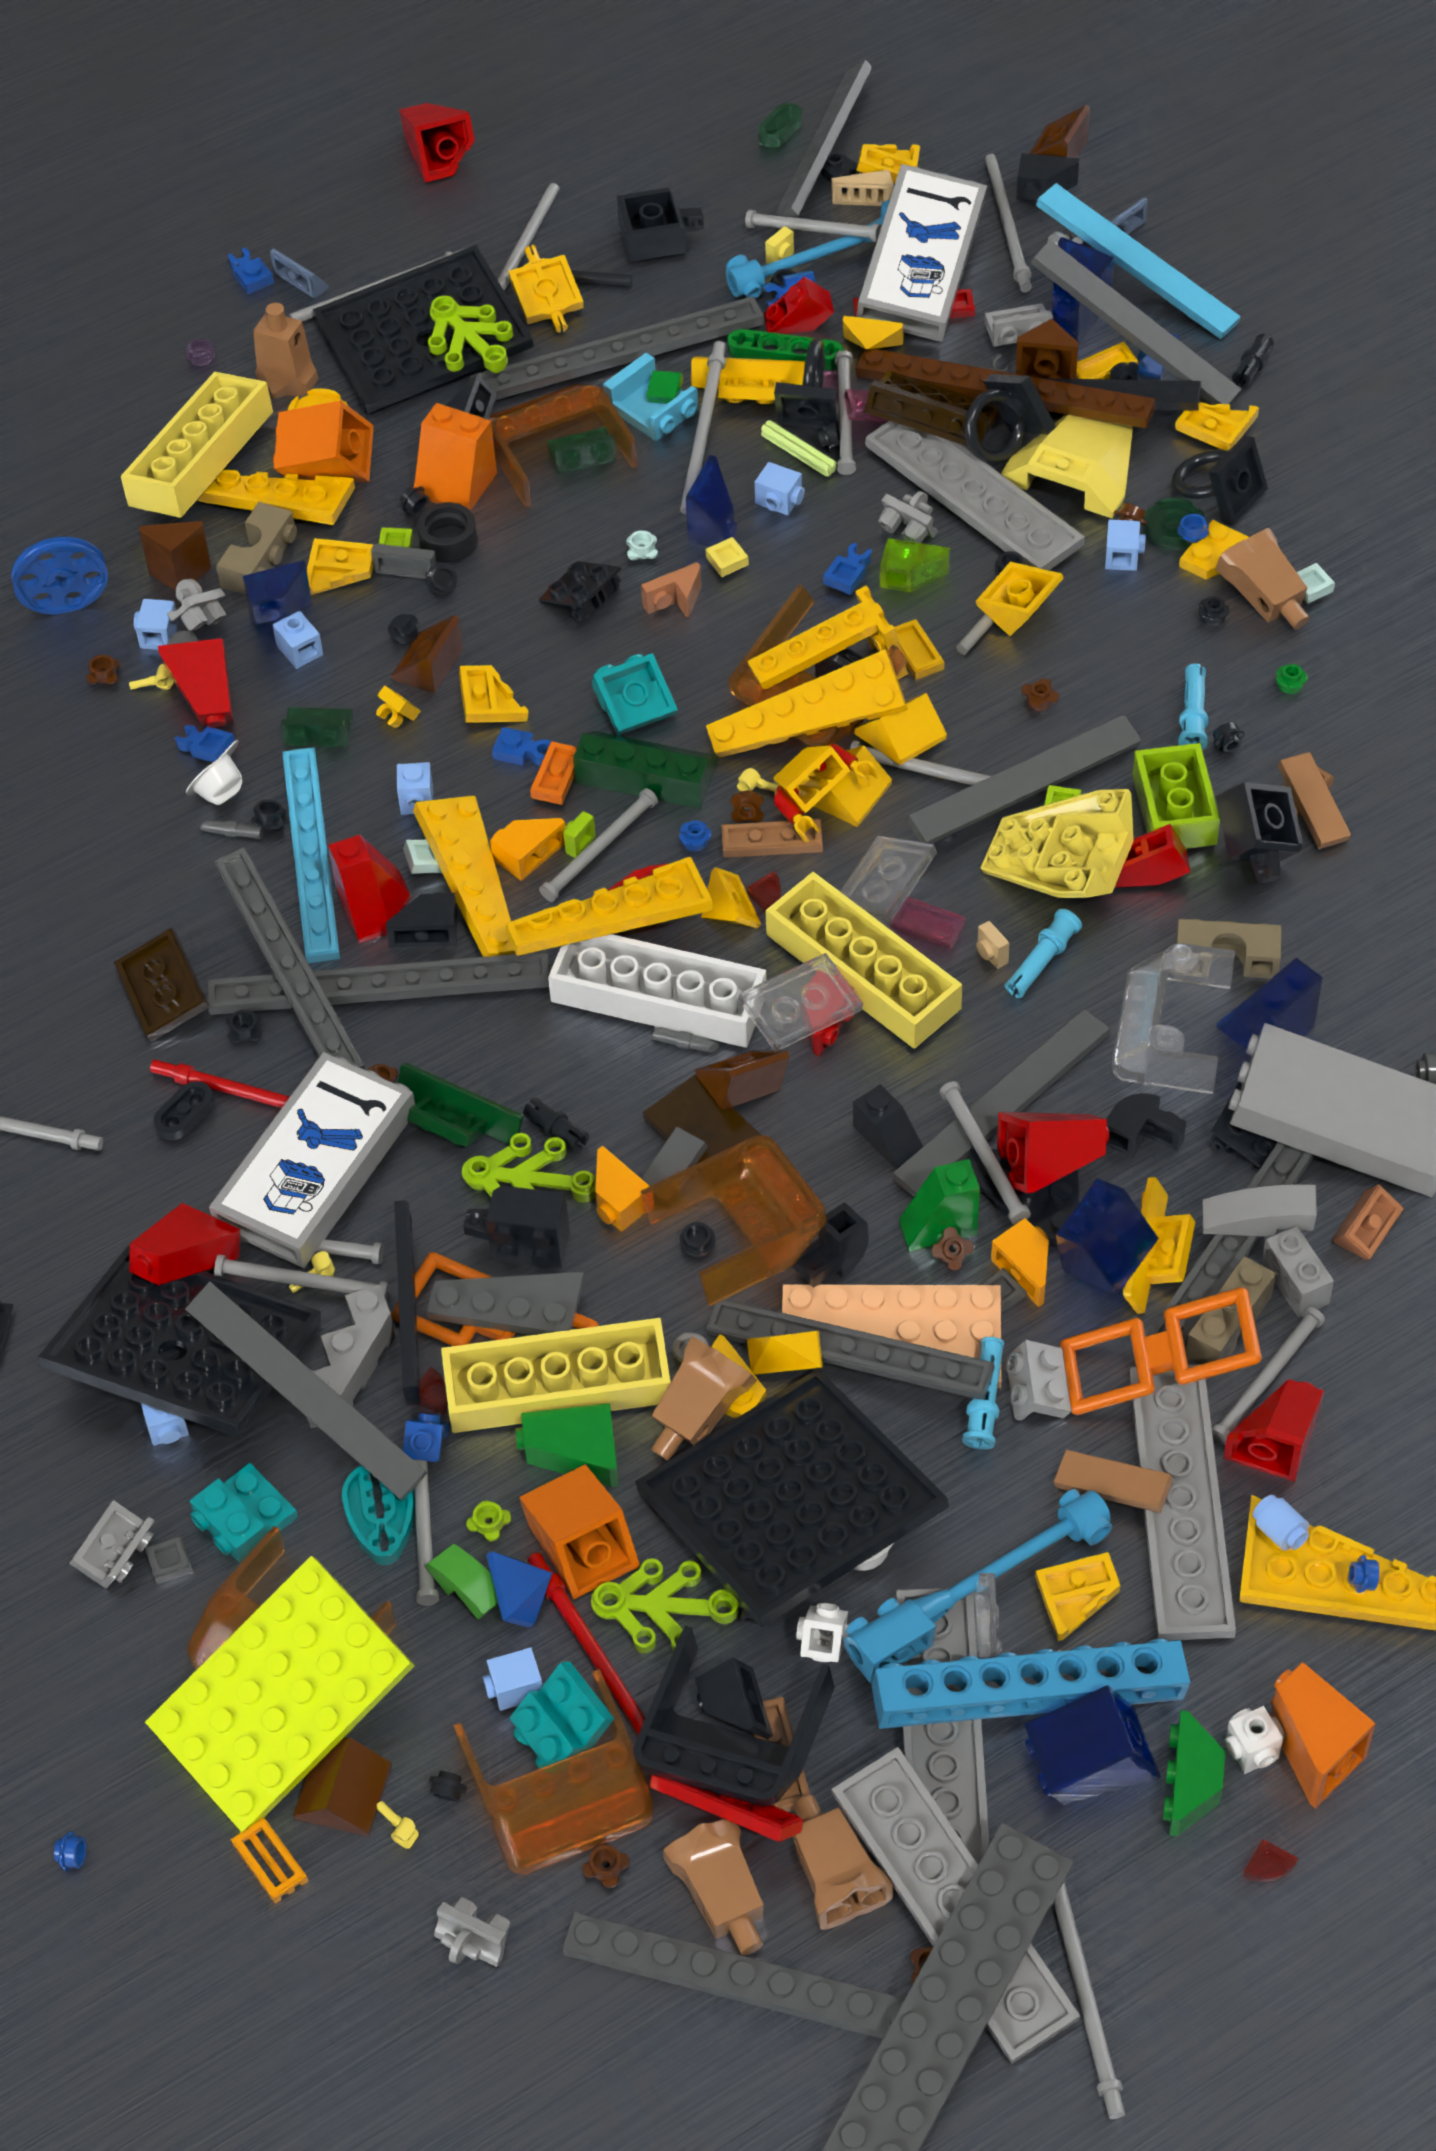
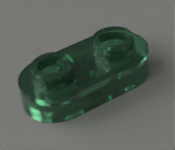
[758,103,803,148]

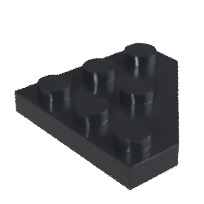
[971,1149,1081,1247]

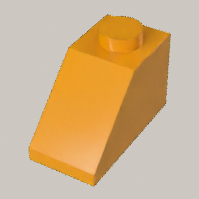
[490,818,566,881]
[595,1145,653,1232]
[991,1218,1049,1307]

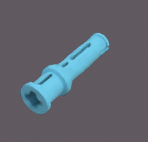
[1178,664,1209,750]
[1005,909,1082,998]
[962,1337,1005,1450]

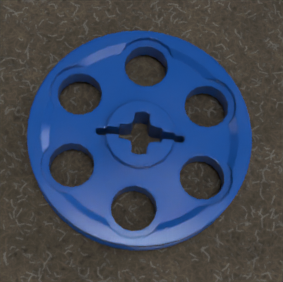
[11,537,108,615]

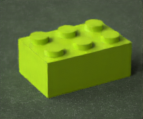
[1132,743,1220,849]

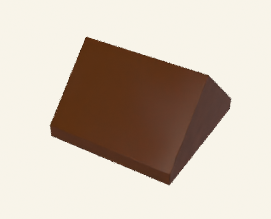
[1029,104,1090,158]
[1015,319,1079,379]
[139,521,211,591]
[390,615,463,694]
[695,1050,790,1110]
[293,1737,392,1837]

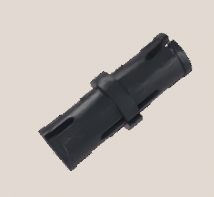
[1232,334,1274,388]
[523,1097,589,1152]

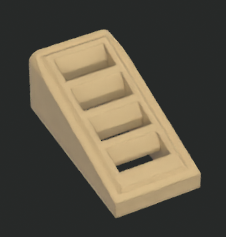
[832,170,893,206]

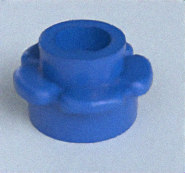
[1178,514,1209,543]
[679,820,712,851]
[1348,1555,1379,1593]
[54,1831,87,1871]

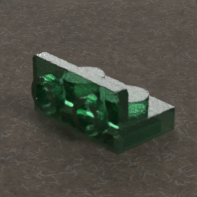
[547,427,616,475]
[281,707,353,747]

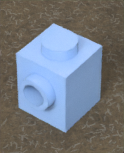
[754,462,805,515]
[1105,520,1146,571]
[134,599,179,650]
[273,611,323,669]
[397,762,434,815]
[141,1403,189,1446]
[483,1647,543,1711]

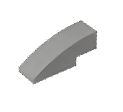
[1202,1185,1317,1237]

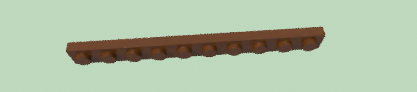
[855,349,1156,428]

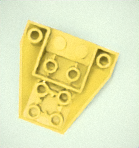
[1001,414,1133,519]
[980,789,1134,898]

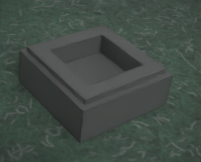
[979,1268,1027,1313]
[145,1535,193,1585]

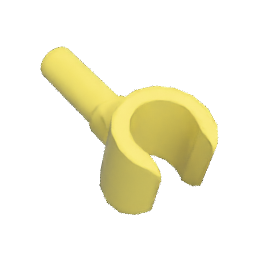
[129,664,174,690]
[737,768,778,792]
[288,1251,335,1293]
[377,1801,419,1849]

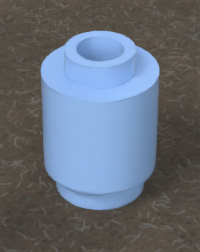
[1252,1495,1309,1551]

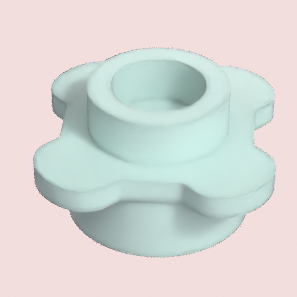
[626,530,658,560]

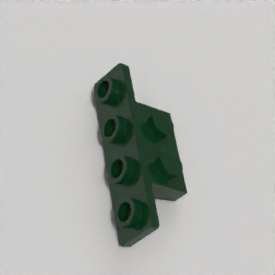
[398,1063,523,1147]

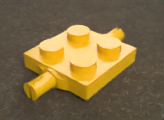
[508,245,584,333]

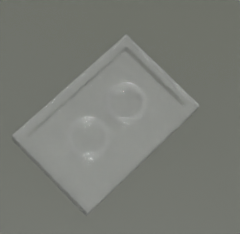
[840,836,937,923]
[738,953,863,1052]

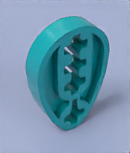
[342,1465,415,1565]

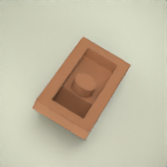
[641,562,702,618]

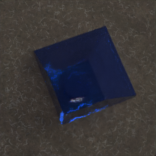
[686,455,737,547]
[243,560,312,625]

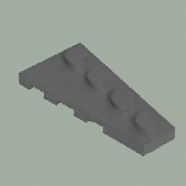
[427,1272,584,1335]

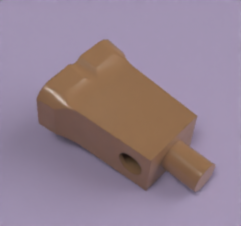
[253,303,319,399]
[1216,528,1310,630]
[650,1336,757,1461]
[793,1795,893,1930]
[663,1819,764,1956]

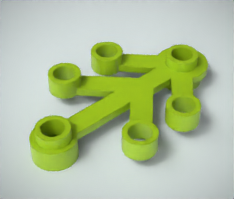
[428,296,513,373]
[462,1133,596,1203]
[591,1558,739,1653]

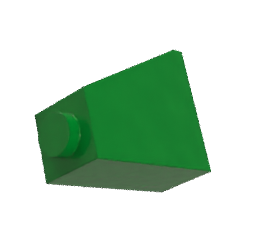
[899,1159,980,1252]
[515,1403,619,1487]

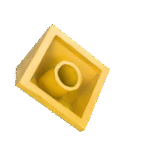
[976,562,1064,636]
[854,693,947,765]
[814,745,892,827]

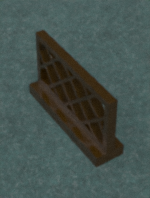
[864,370,1001,446]

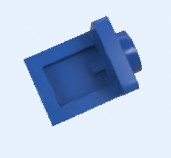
[403,1412,451,1462]

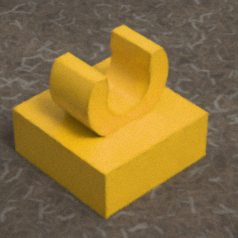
[376,685,421,729]

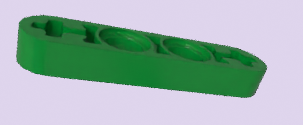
[728,329,843,370]

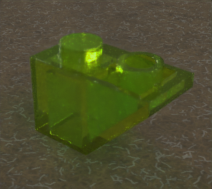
[880,538,950,592]

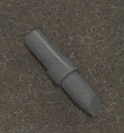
[200,820,263,839]
[652,1027,719,1053]

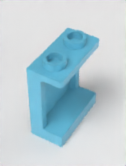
[603,353,699,442]

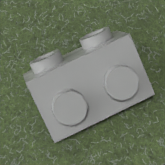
[985,303,1053,347]
[1005,1340,1072,1421]
[69,1500,155,1589]

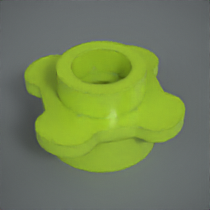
[466,1500,511,1541]

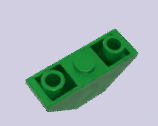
[1163,1710,1225,1836]

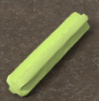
[761,420,836,477]

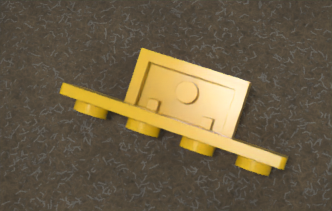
[691,356,805,404]
[1123,1177,1195,1314]

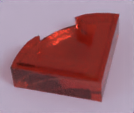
[747,871,781,913]
[419,1367,448,1416]
[1243,1839,1299,1882]

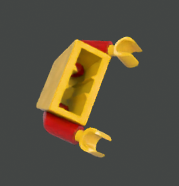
[773,744,877,842]

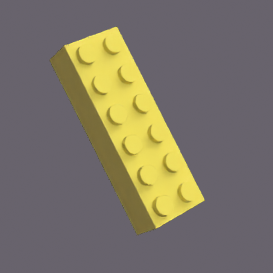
[121,371,273,518]
[766,872,962,1049]
[441,1318,671,1433]

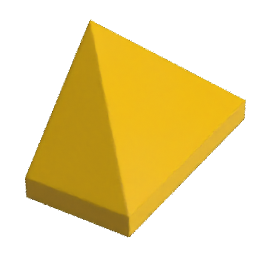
[843,316,904,349]
[701,867,762,929]
[747,1331,823,1375]

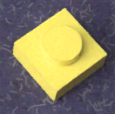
[765,226,794,264]
[705,537,749,577]

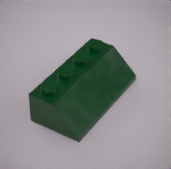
[573,731,719,809]

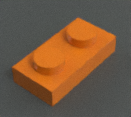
[530,741,577,805]

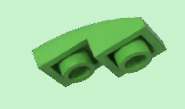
[425,1544,499,1620]

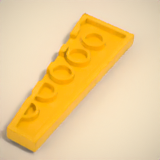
[196,470,355,525]
[706,649,908,758]
[413,796,516,957]
[506,857,713,956]

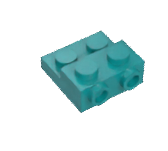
[591,653,678,735]
[190,1463,298,1563]
[509,1661,615,1776]

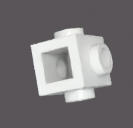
[796,1603,849,1662]
[1224,1706,1285,1774]

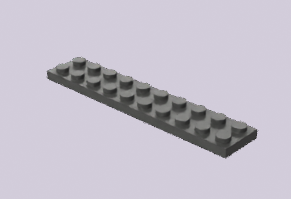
[822,1822,1074,2151]

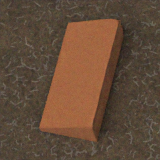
[1332,1184,1404,1260]

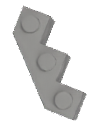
[307,1284,395,1428]

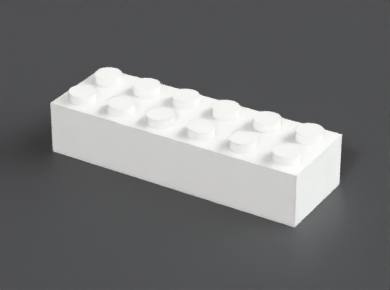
[548,934,767,1048]

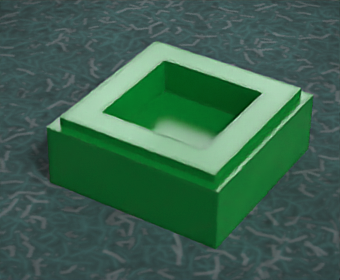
[646,371,684,403]

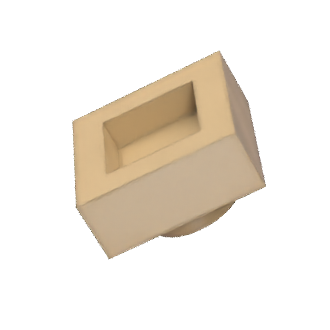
[976,921,1009,969]

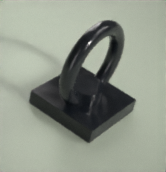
[774,338,839,429]
[964,374,1056,464]
[1172,435,1268,525]

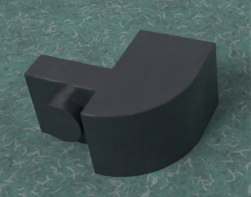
[1106,1093,1186,1158]
[790,1202,869,1288]

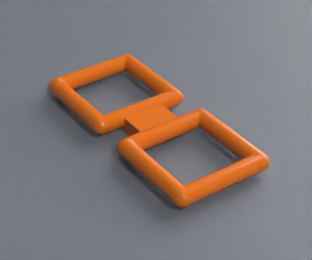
[391,1252,599,1346]
[1059,1287,1262,1415]

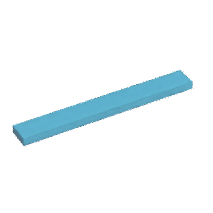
[1036,183,1241,340]
[282,747,340,963]

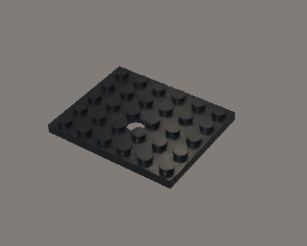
[313,245,534,413]
[38,1246,321,1437]

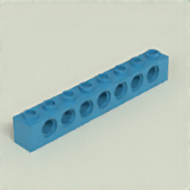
[871,1638,1191,1729]

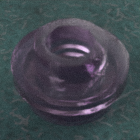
[186,338,216,366]

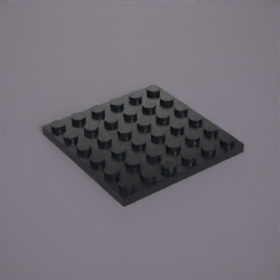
[635,1368,949,1627]

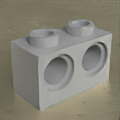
[1262,1226,1334,1318]

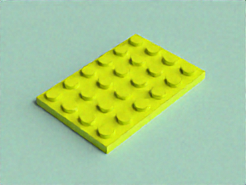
[145,1555,415,1833]

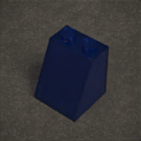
[1052,237,1115,343]
[1217,958,1323,1049]
[1056,1178,1159,1295]
[1024,1685,1161,1805]

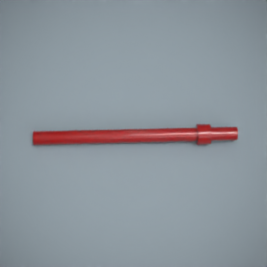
[150,1059,290,1108]
[527,1552,646,1735]

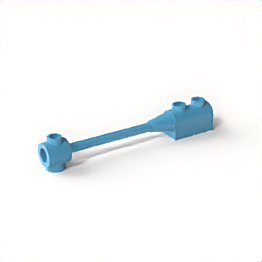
[725,199,890,299]
[844,1489,1112,1684]

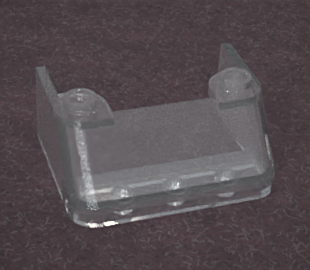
[1111,943,1236,1094]

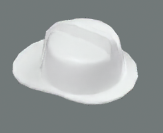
[186,740,242,805]

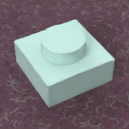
[1297,563,1335,604]
[403,839,442,874]

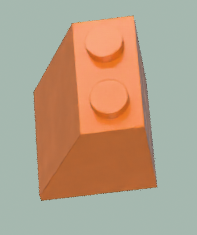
[273,400,374,483]
[414,403,497,511]
[519,1464,640,1600]
[1270,1662,1376,1809]

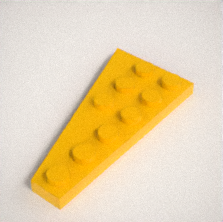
[1239,1495,1436,1631]

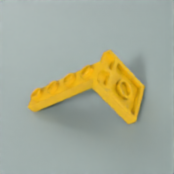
[747,585,908,689]

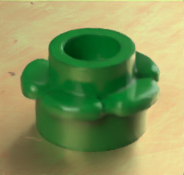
[1276,664,1308,694]

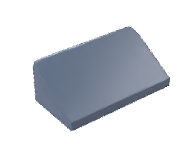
[1111,197,1148,235]
[270,248,329,299]

